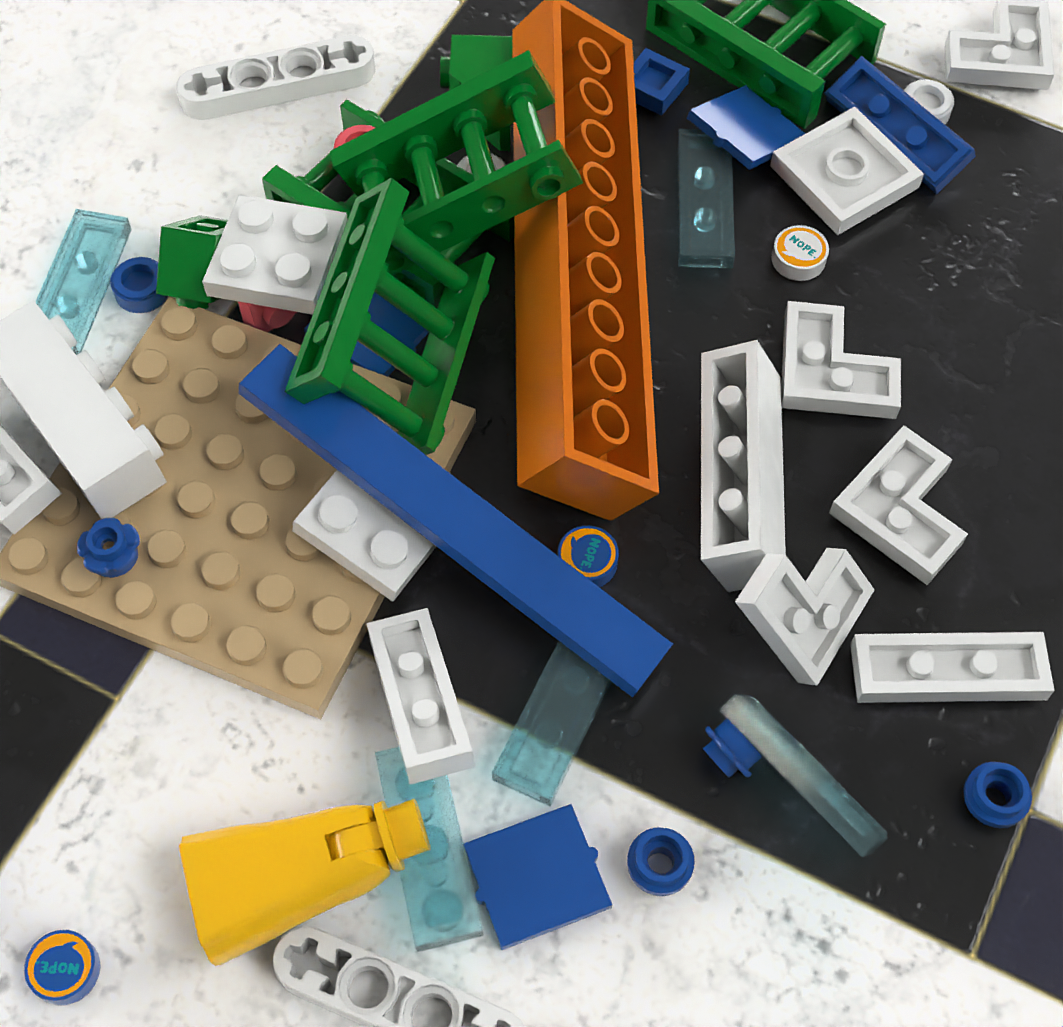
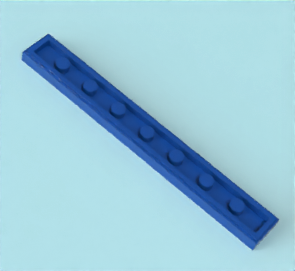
[238,344,673,698]

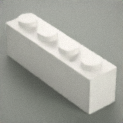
[0,300,167,519]
[701,340,786,592]

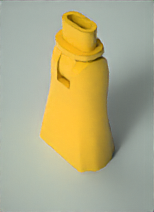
[179,798,431,966]

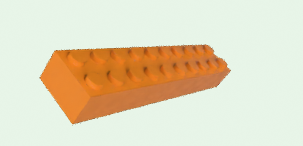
[512,0,659,521]

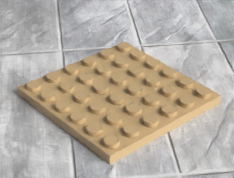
[0,296,476,720]

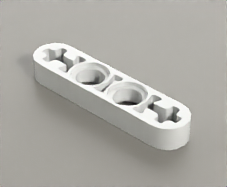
[177,35,376,120]
[273,927,525,1027]

